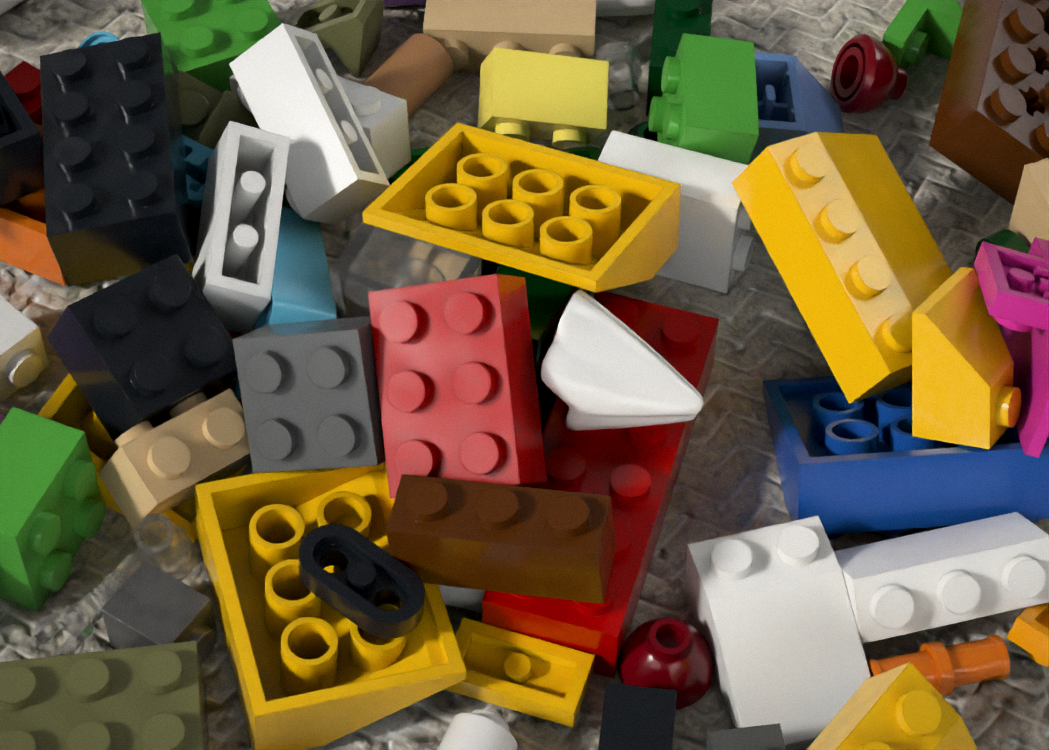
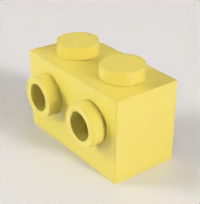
[478,47,609,149]

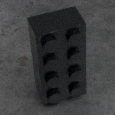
[40,32,194,287]

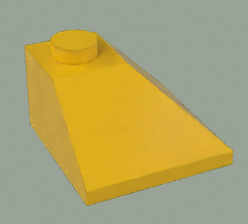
[912,267,1021,449]

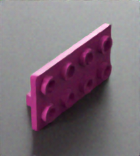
[974,237,1049,458]

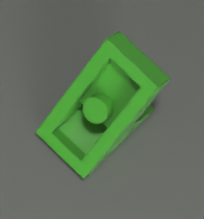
[882,0,963,70]

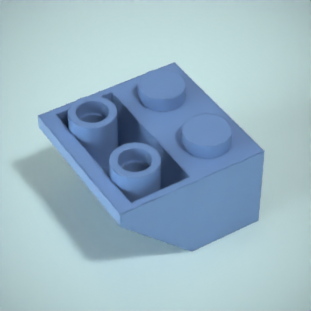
[748,52,844,165]

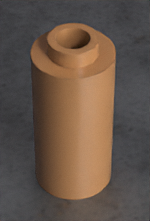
[362,33,454,120]

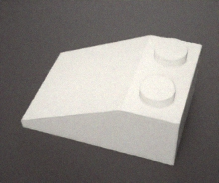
[684,516,871,750]

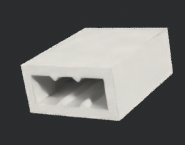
[598,130,755,294]

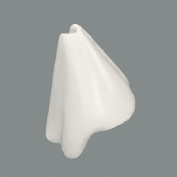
[541,290,703,431]

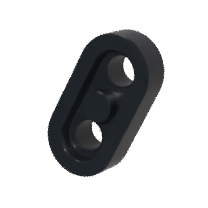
[298,524,425,639]

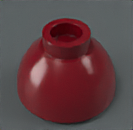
[831,34,907,114]
[618,617,714,710]

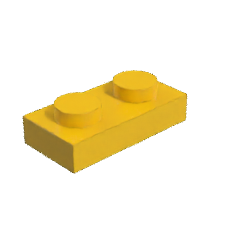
[444,617,595,728]

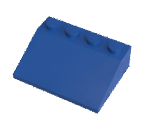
[763,376,1049,540]

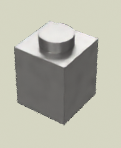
[101,560,218,663]

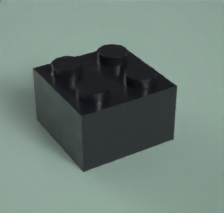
[47,253,238,445]

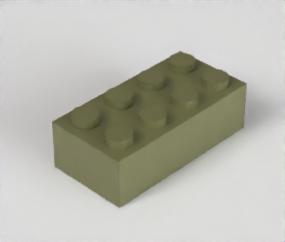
[0,641,209,750]

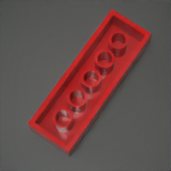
[482,291,719,678]

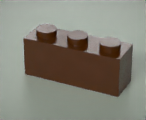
[386,474,616,604]

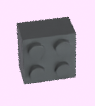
[233,316,386,473]

